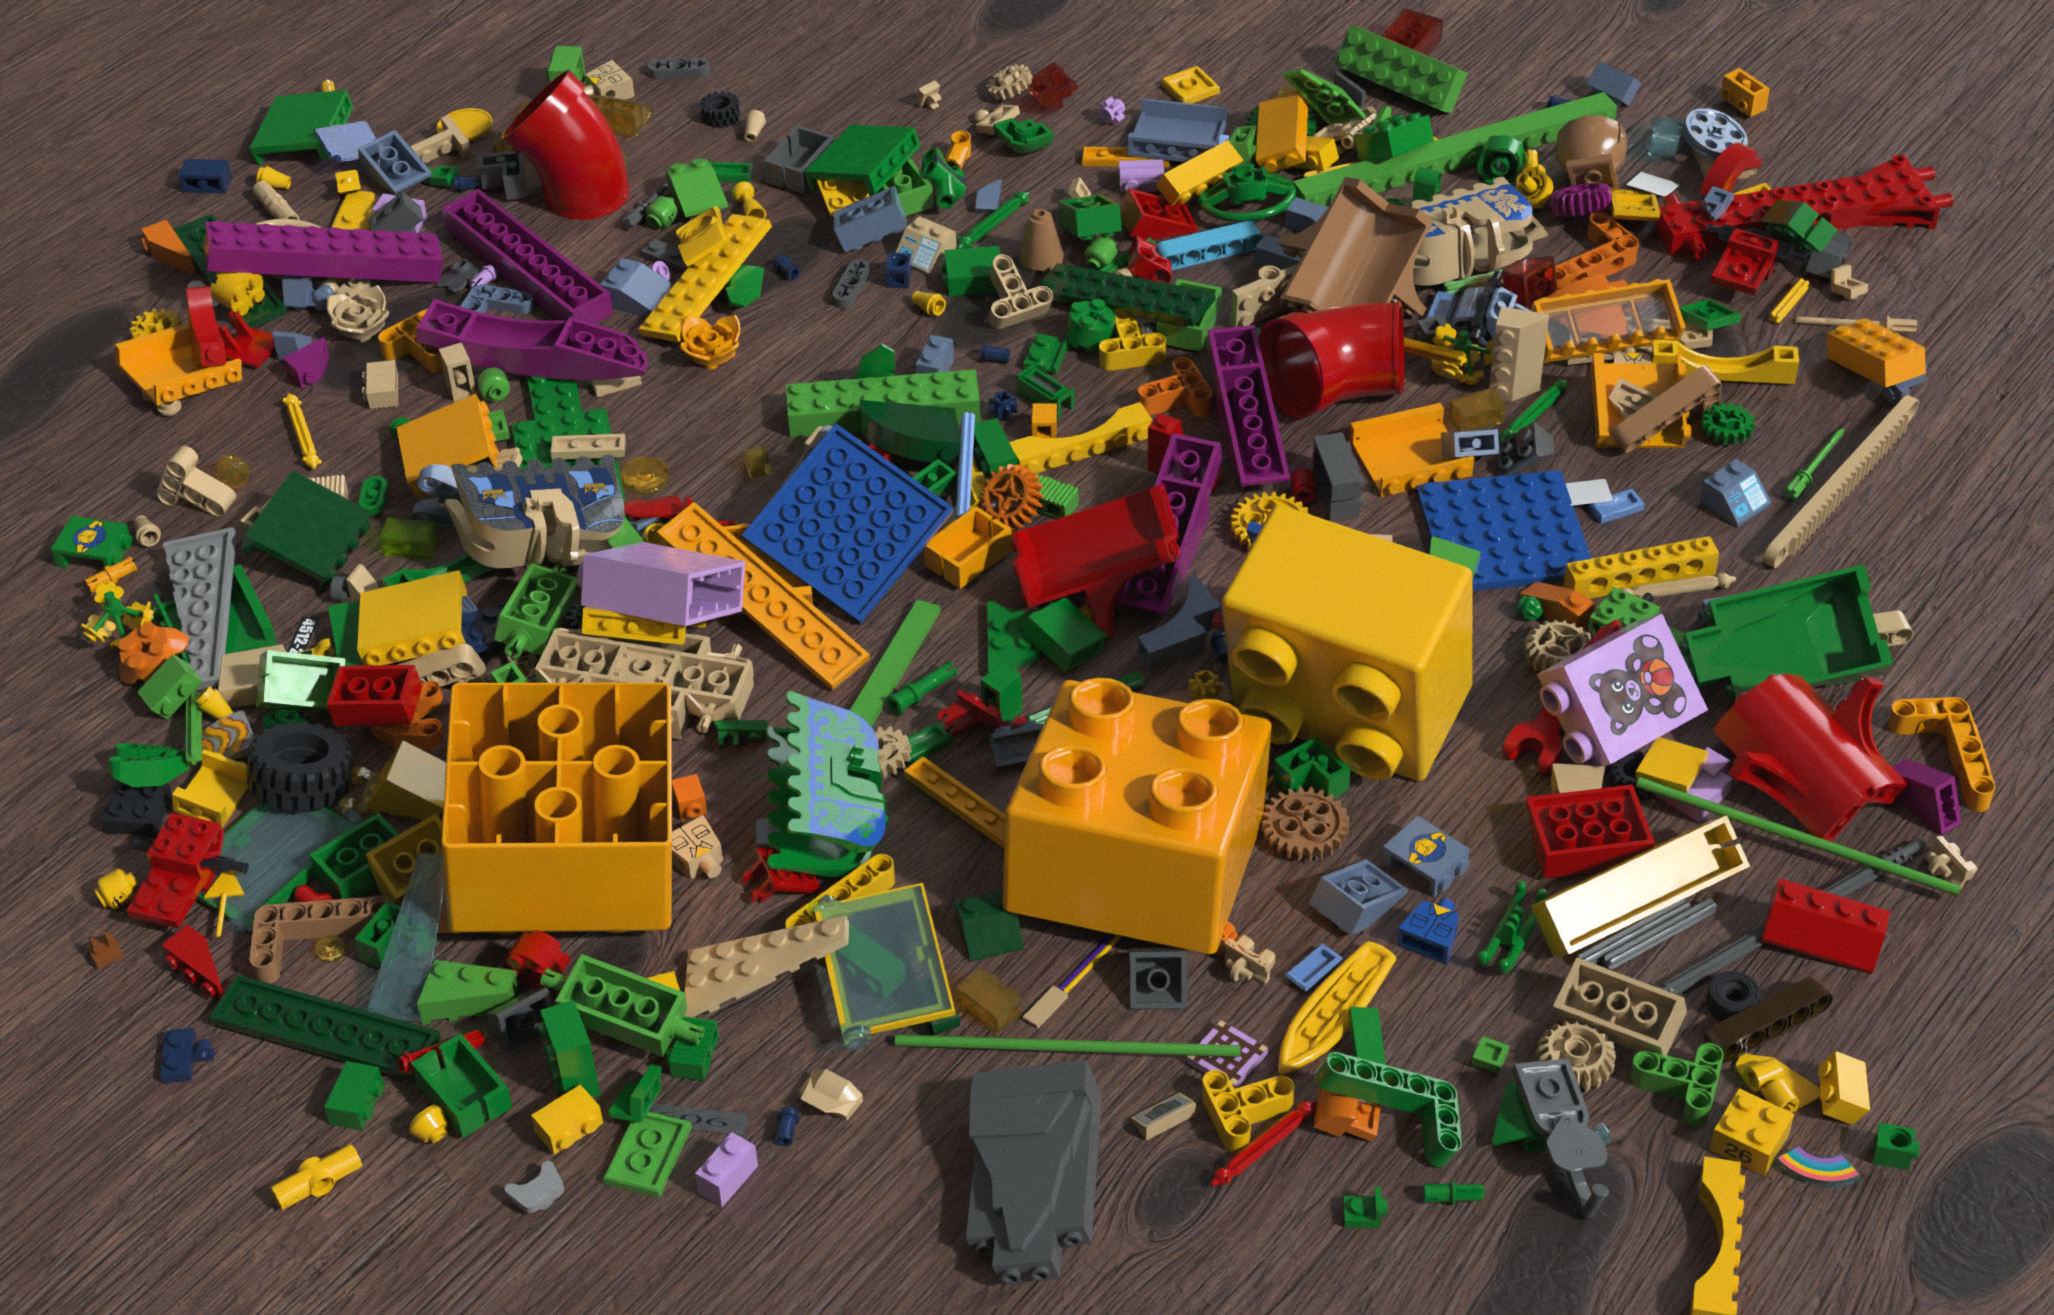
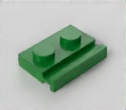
[1024,334,1069,376]

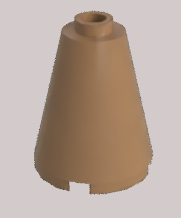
[1019,209,1064,274]

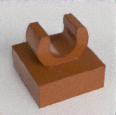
[85,931,124,969]

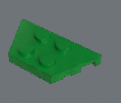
[987,601,1040,673]

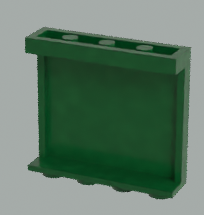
[241,470,372,592]

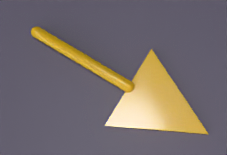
[204,871,245,937]

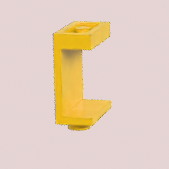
[172,749,249,828]

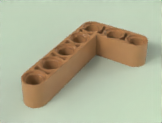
[1610,365,1722,453]
[250,896,391,984]

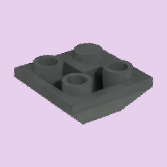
[1497,421,1554,476]

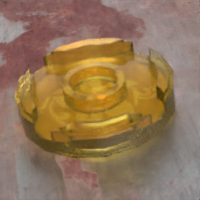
[621,456,670,494]

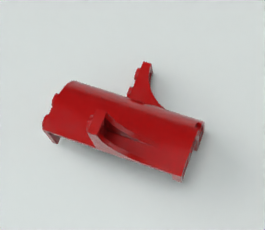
[1011,484,1180,637]
[1712,674,1909,842]

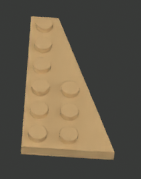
[684,916,849,1018]

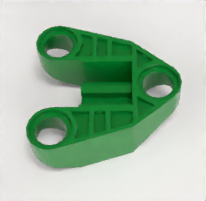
[108,743,191,787]

